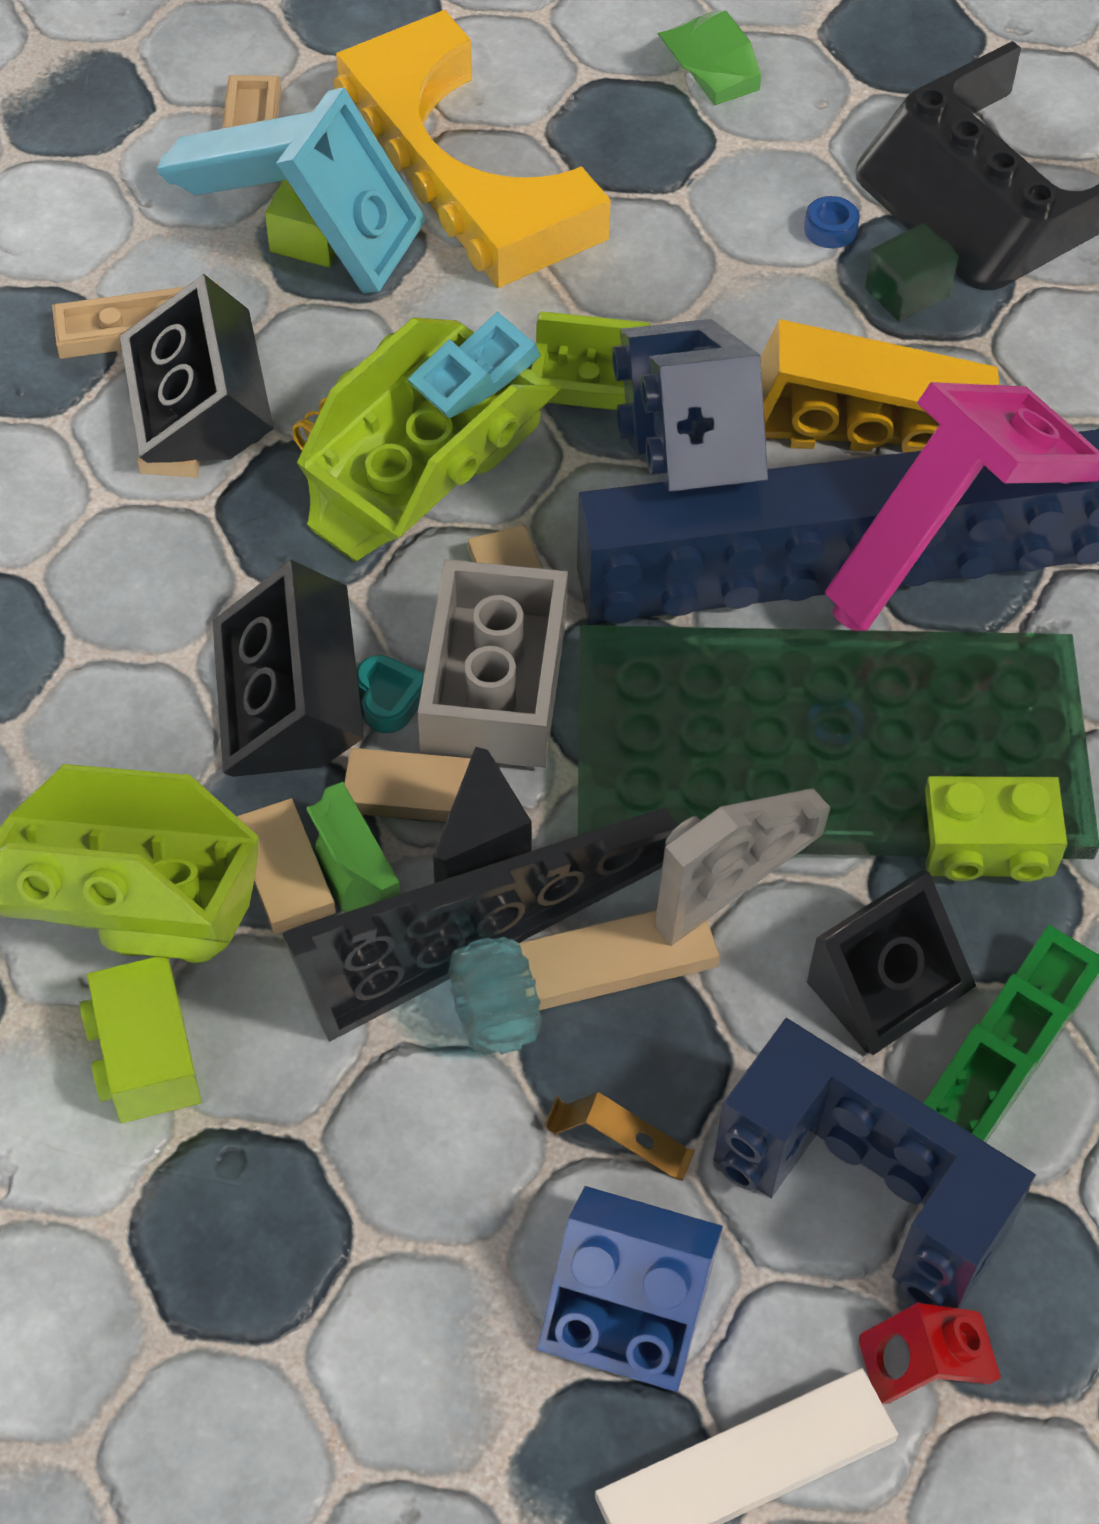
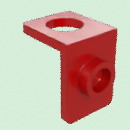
[859,1303,1001,1404]

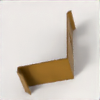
[545,1092,695,1181]

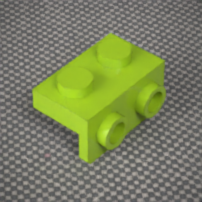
[531,311,651,410]
[925,776,1067,882]

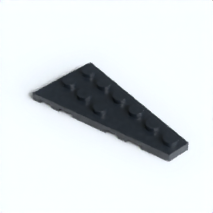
[282,807,678,1042]

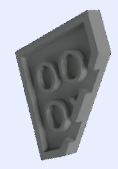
[655,788,831,946]

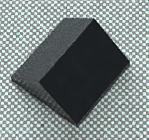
[433,746,532,883]
[807,870,976,1055]

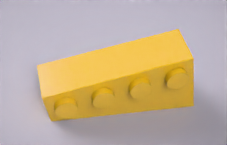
[760,319,999,453]

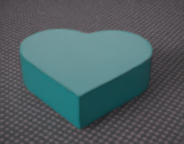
[356,655,424,733]

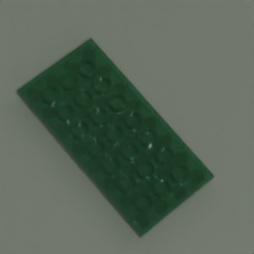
[577,625,1099,860]

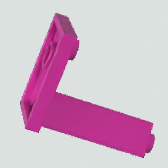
[825,382,1099,631]

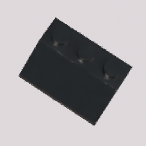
[120,274,274,463]
[212,560,364,777]

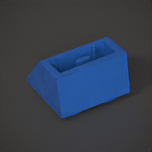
[537,1186,723,1392]

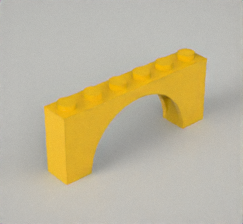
[333,10,611,288]

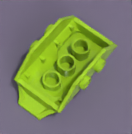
[297,317,560,562]
[0,764,259,963]

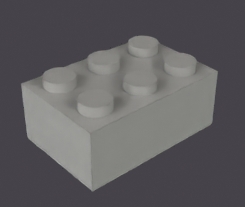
[418,559,568,768]

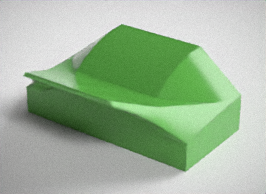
[657,10,762,105]
[306,781,401,912]

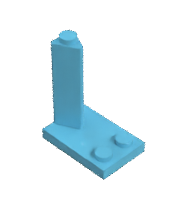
[157,88,427,294]

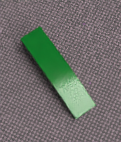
[924,924,1099,1142]

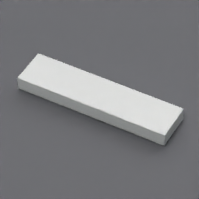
[595,1368,899,1524]

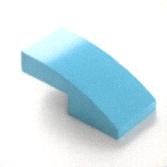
[408,311,541,419]

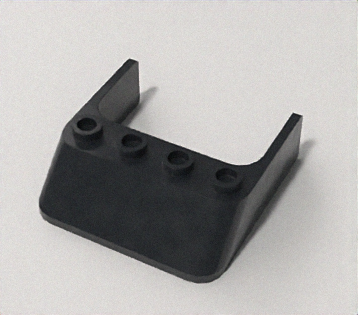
[856,41,1099,290]

